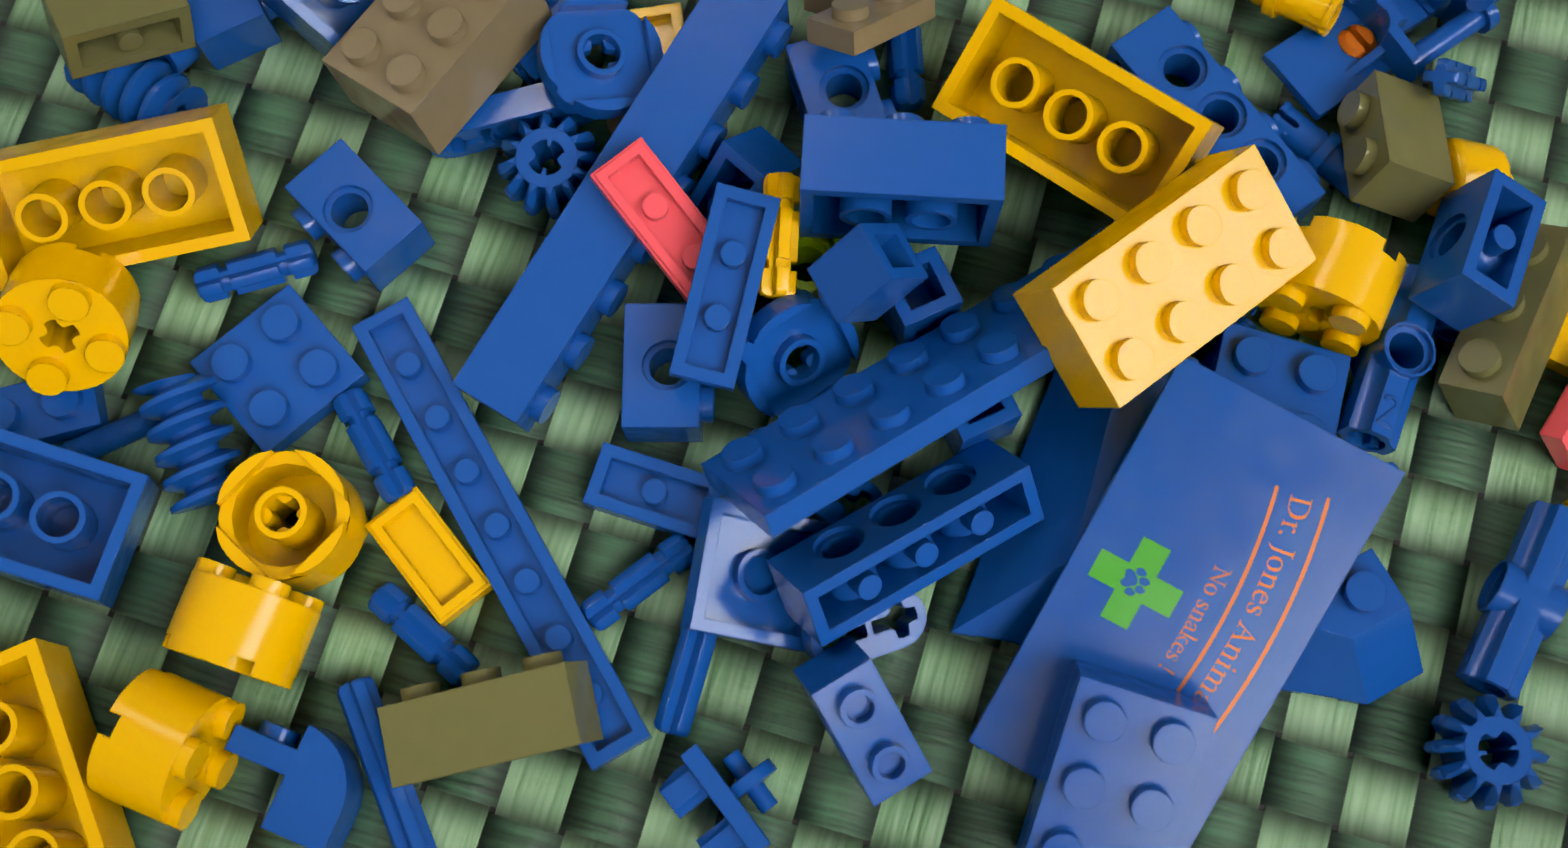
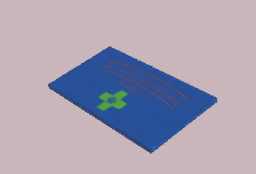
[968,357,1405,848]

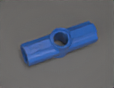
[1336,264,1437,455]
[1456,500,1568,702]

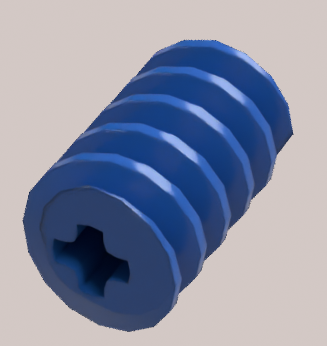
[64,58,208,124]
[132,373,242,515]

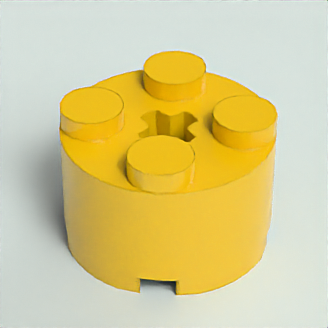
[1258,216,1407,357]
[0,242,141,396]
[216,449,369,592]
[162,557,325,690]
[86,668,246,831]

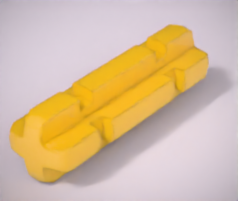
[758,172,800,299]

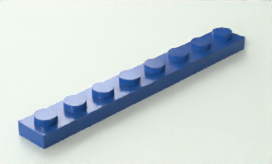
[352,297,653,771]

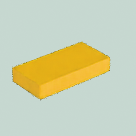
[364,486,493,628]

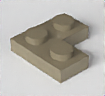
[804,0,935,56]

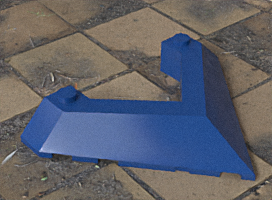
[951,333,1423,705]

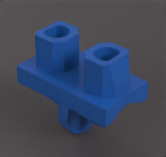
[658,744,778,848]

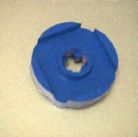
[536,0,663,119]
[736,289,859,418]

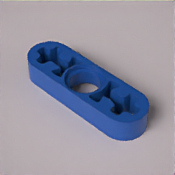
[431,82,595,158]

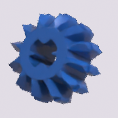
[497,112,600,220]
[1423,694,1551,811]

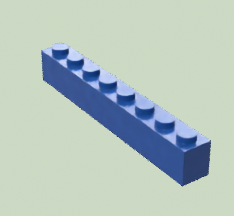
[452,0,793,433]

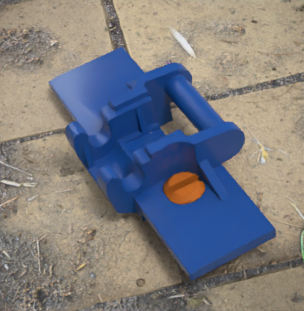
[1262,0,1500,121]

